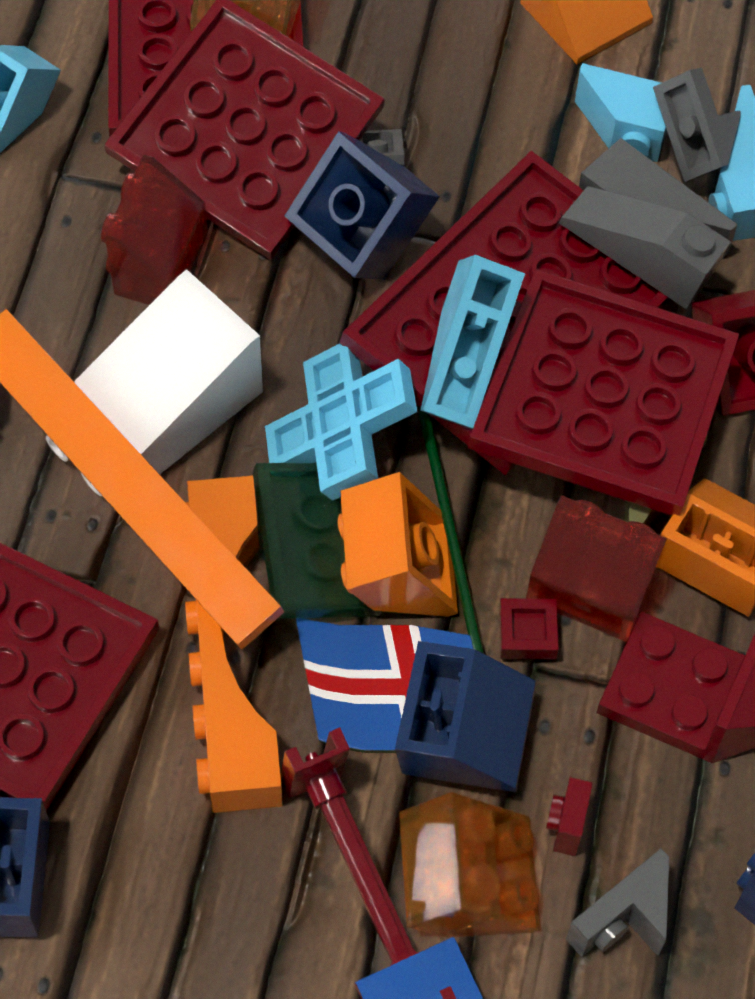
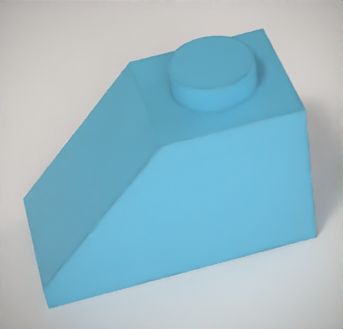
[0,45,61,153]
[575,63,667,162]

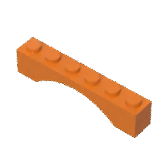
[185,476,282,813]

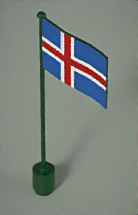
[295,405,484,753]

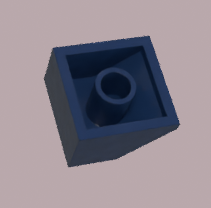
[284,131,440,280]

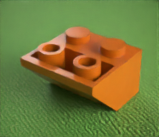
[652,478,755,617]

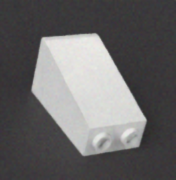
[46,270,263,496]

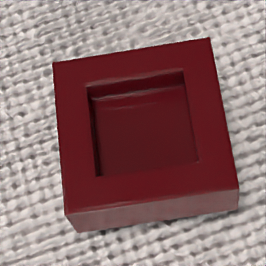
[499,598,558,659]
[546,777,593,856]

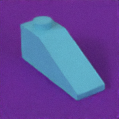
[709,85,755,241]
[421,255,525,429]

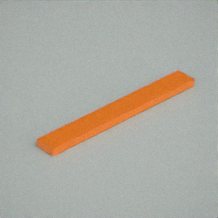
[0,309,285,650]

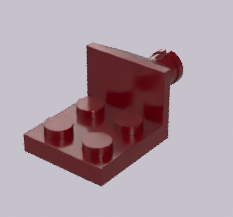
[596,611,755,763]

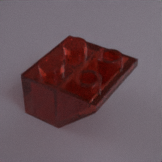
[101,155,208,305]
[526,495,667,642]

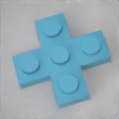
[265,343,417,501]

